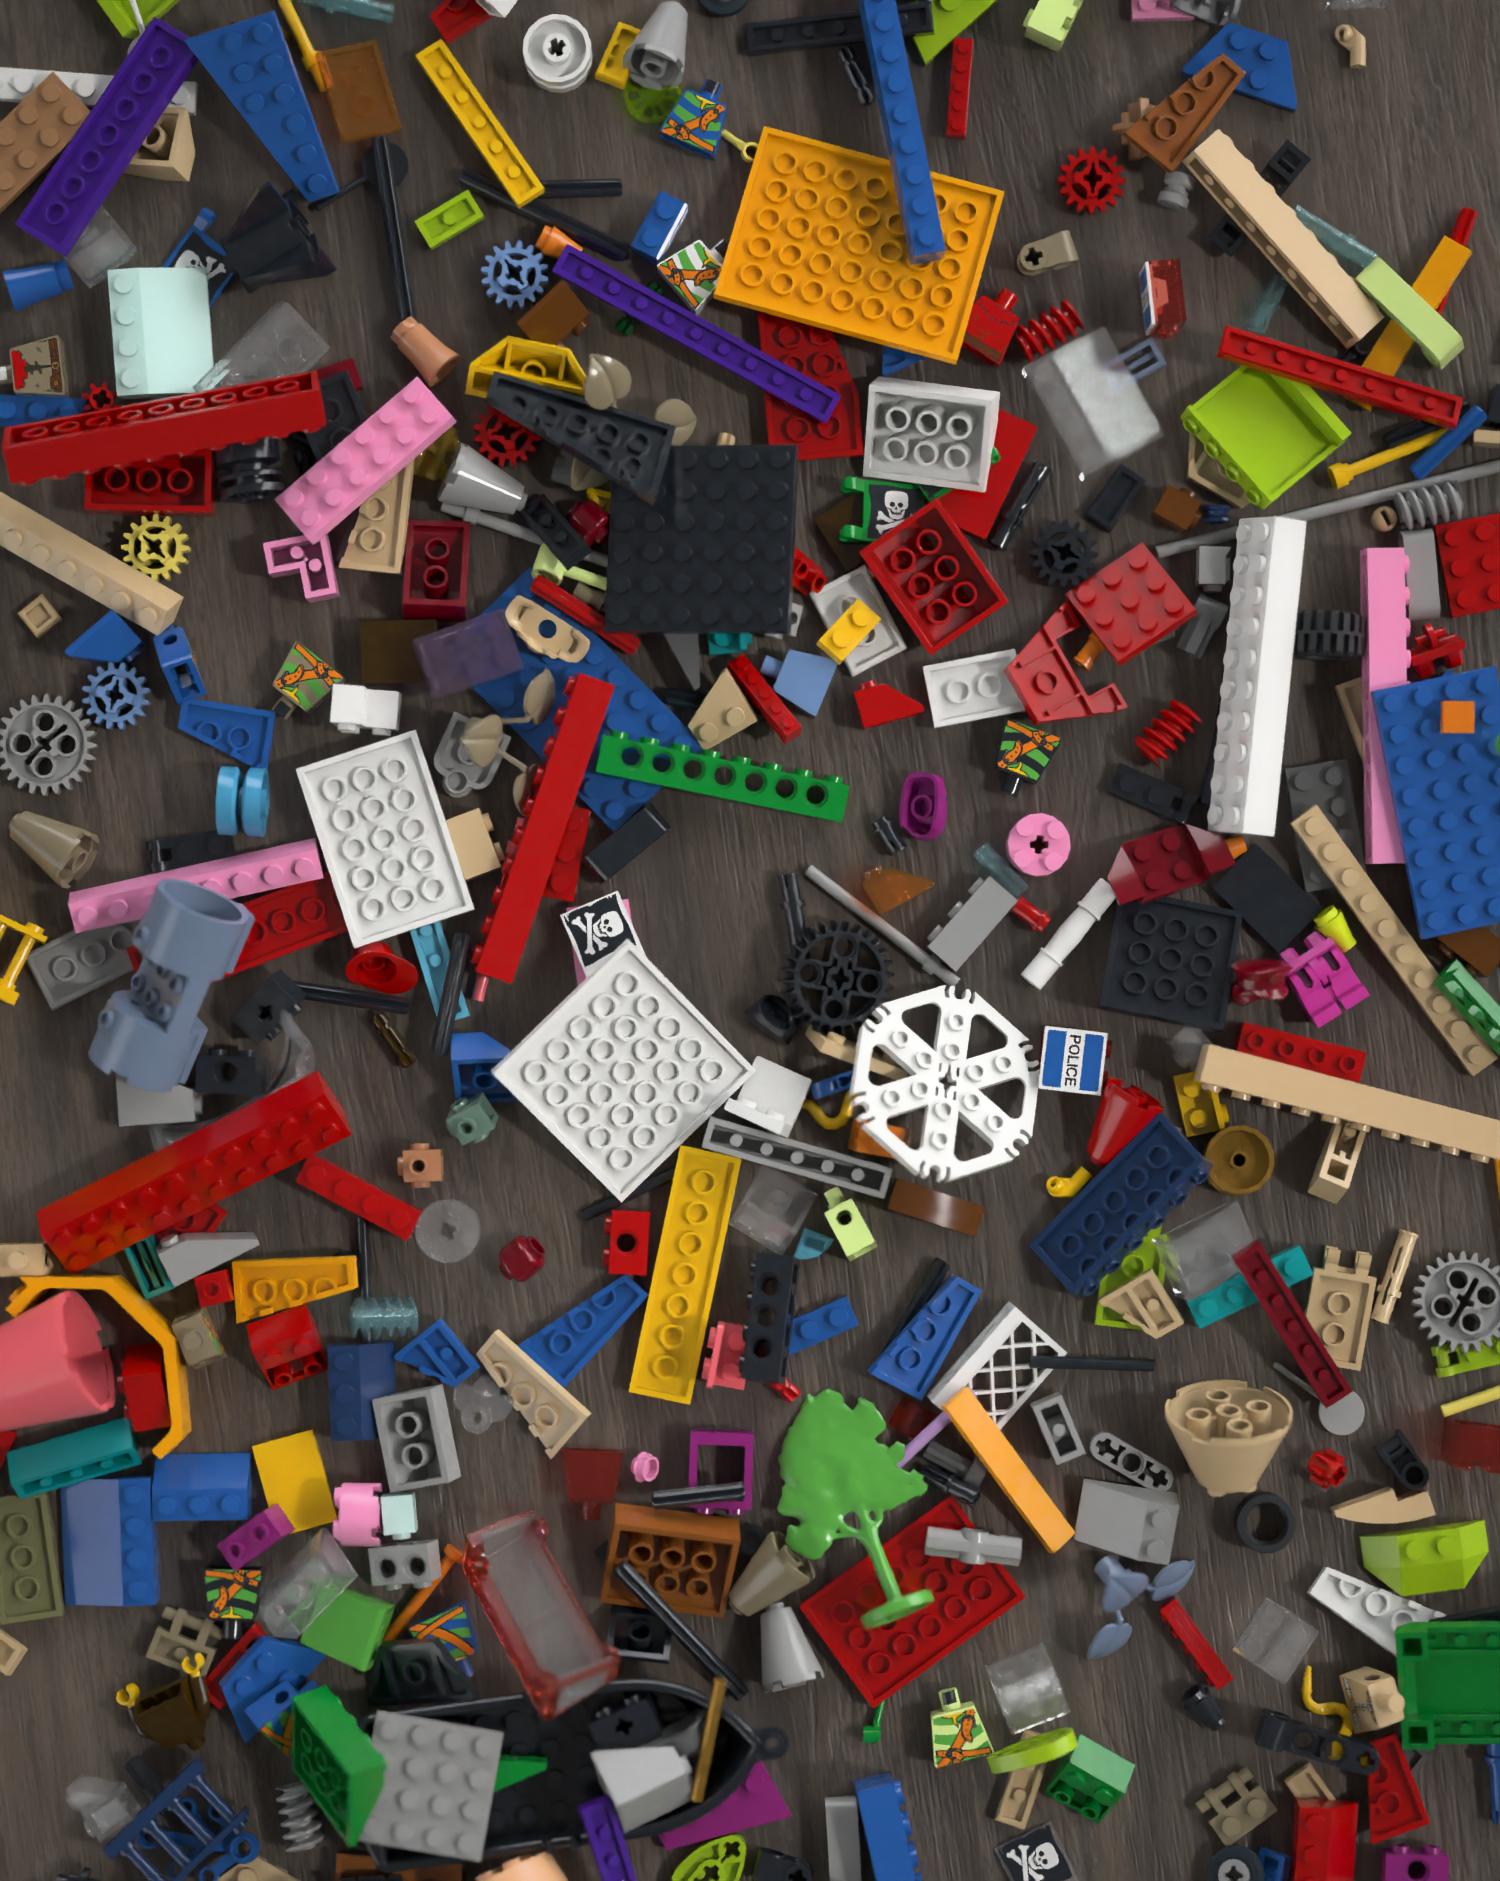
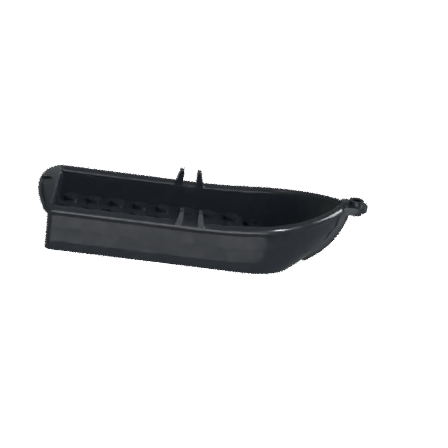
[357,1678,789,1873]

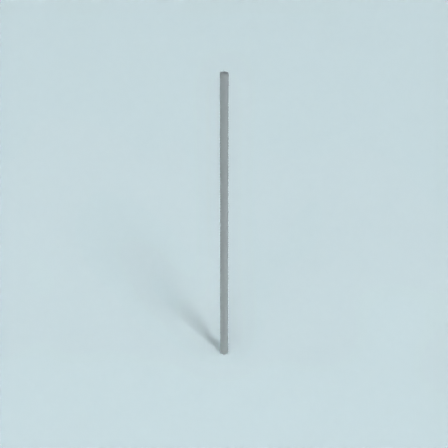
[1155,459,1500,558]

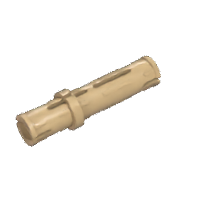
[1370,1229,1419,1325]

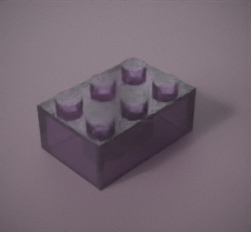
[411,608,524,702]

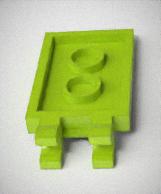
[1094,1224,1169,1330]

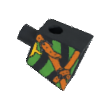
[994,718,1062,797]
[203,1565,267,1639]

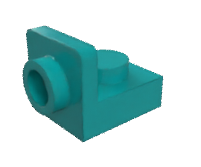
[708,634,753,656]

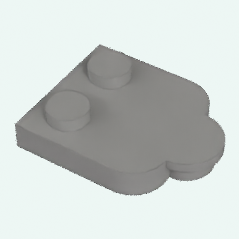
[434,712,512,798]

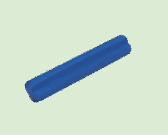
[1409,405,1487,480]

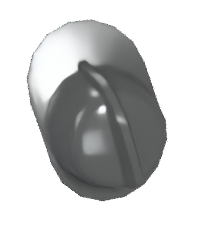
[638,1708,707,1759]

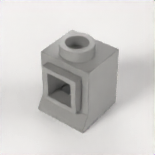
[1195,546,1231,593]

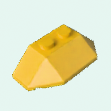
[465,335,586,398]

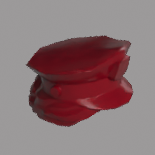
[1230,959,1293,1006]

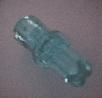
[1246,273,1288,335]
[973,842,1028,897]

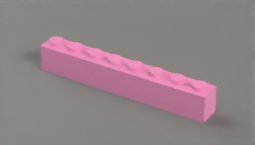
[68,838,324,933]

